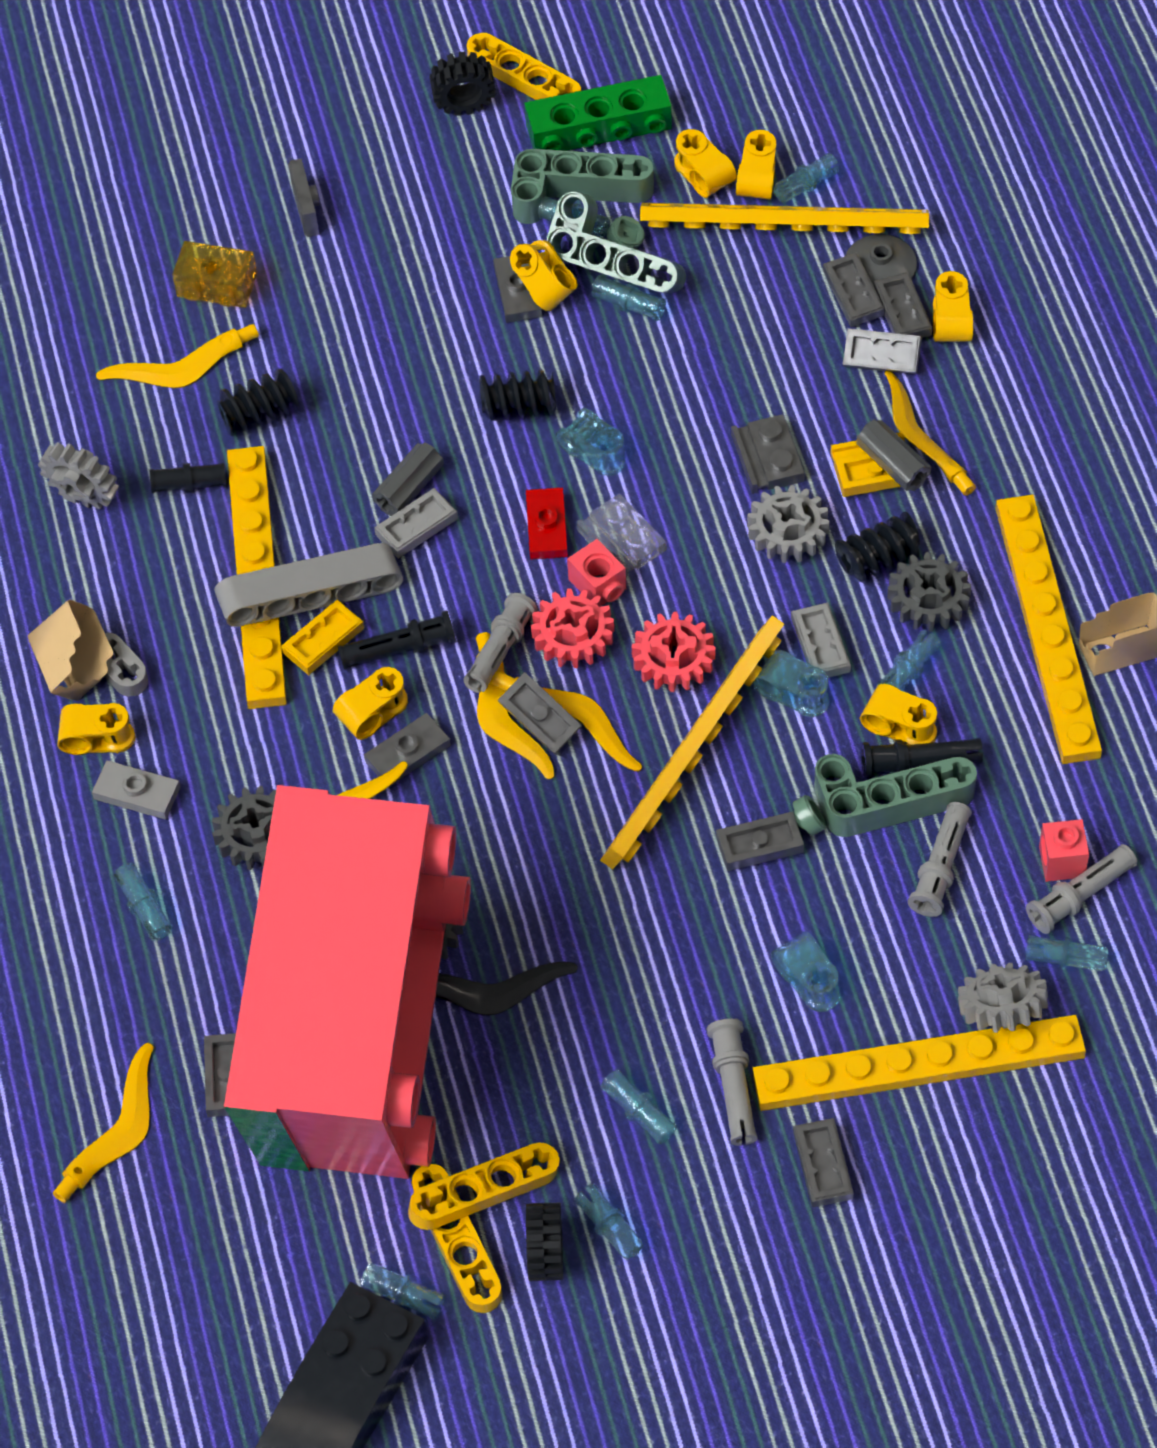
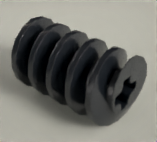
[218,368,300,436]
[479,369,556,421]
[835,511,920,583]

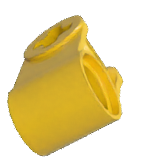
[674,129,737,198]
[736,130,777,200]
[510,240,578,311]
[932,271,973,342]
[332,667,408,740]
[860,684,937,745]
[57,703,136,755]

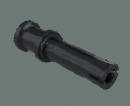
[337,610,456,670]
[861,738,983,778]

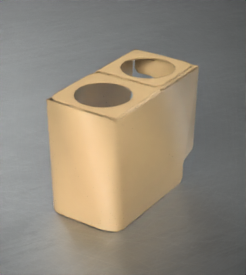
[1079,593,1157,676]
[28,599,114,701]

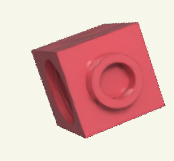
[567,539,626,606]
[1039,819,1089,882]

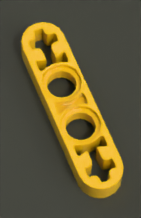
[467,33,581,100]
[408,1142,560,1230]
[412,1164,502,1313]

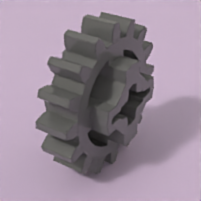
[887,552,971,632]
[212,786,276,870]

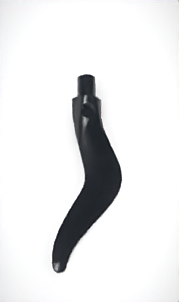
[436,962,578,1016]

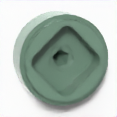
[607,216,645,249]
[792,795,826,836]

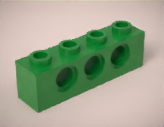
[524,75,672,151]

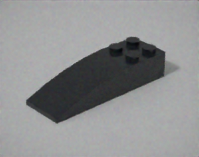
[255,1282,428,1448]

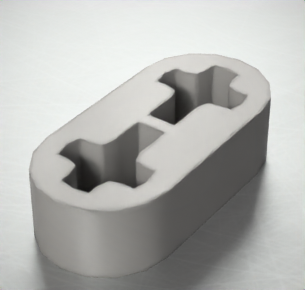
[104,633,148,697]

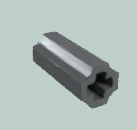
[856,419,931,491]
[372,442,444,516]

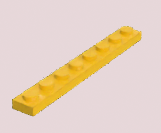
[640,202,929,234]
[227,446,287,709]
[995,494,1102,764]
[600,615,784,870]
[753,1015,1086,1111]

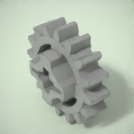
[38,442,119,509]
[747,485,830,563]
[958,963,1048,1033]

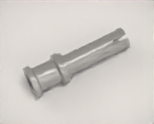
[464,593,538,693]
[907,802,972,917]
[1026,844,1137,934]
[706,1018,758,1146]

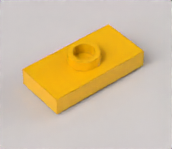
[281,599,364,675]

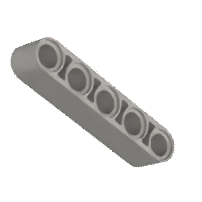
[214,543,403,627]

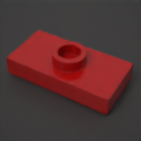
[526,487,568,560]

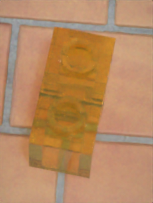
[172,241,257,308]

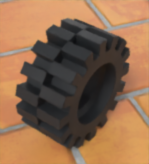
[429,52,496,116]
[526,1202,563,1281]

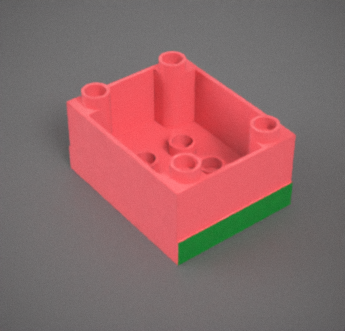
[224,785,471,1179]

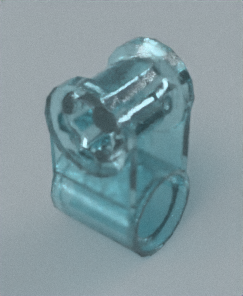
[556,408,626,476]
[753,650,829,717]
[770,931,840,1012]

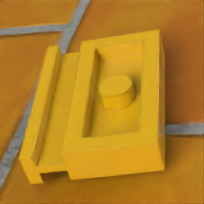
[830,432,905,497]

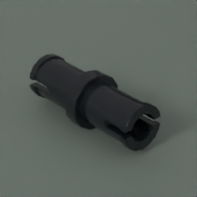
[149,463,226,493]

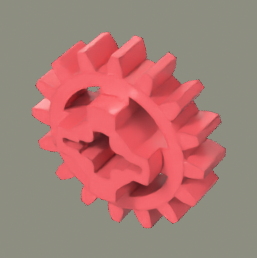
[531,588,615,668]
[632,612,716,692]

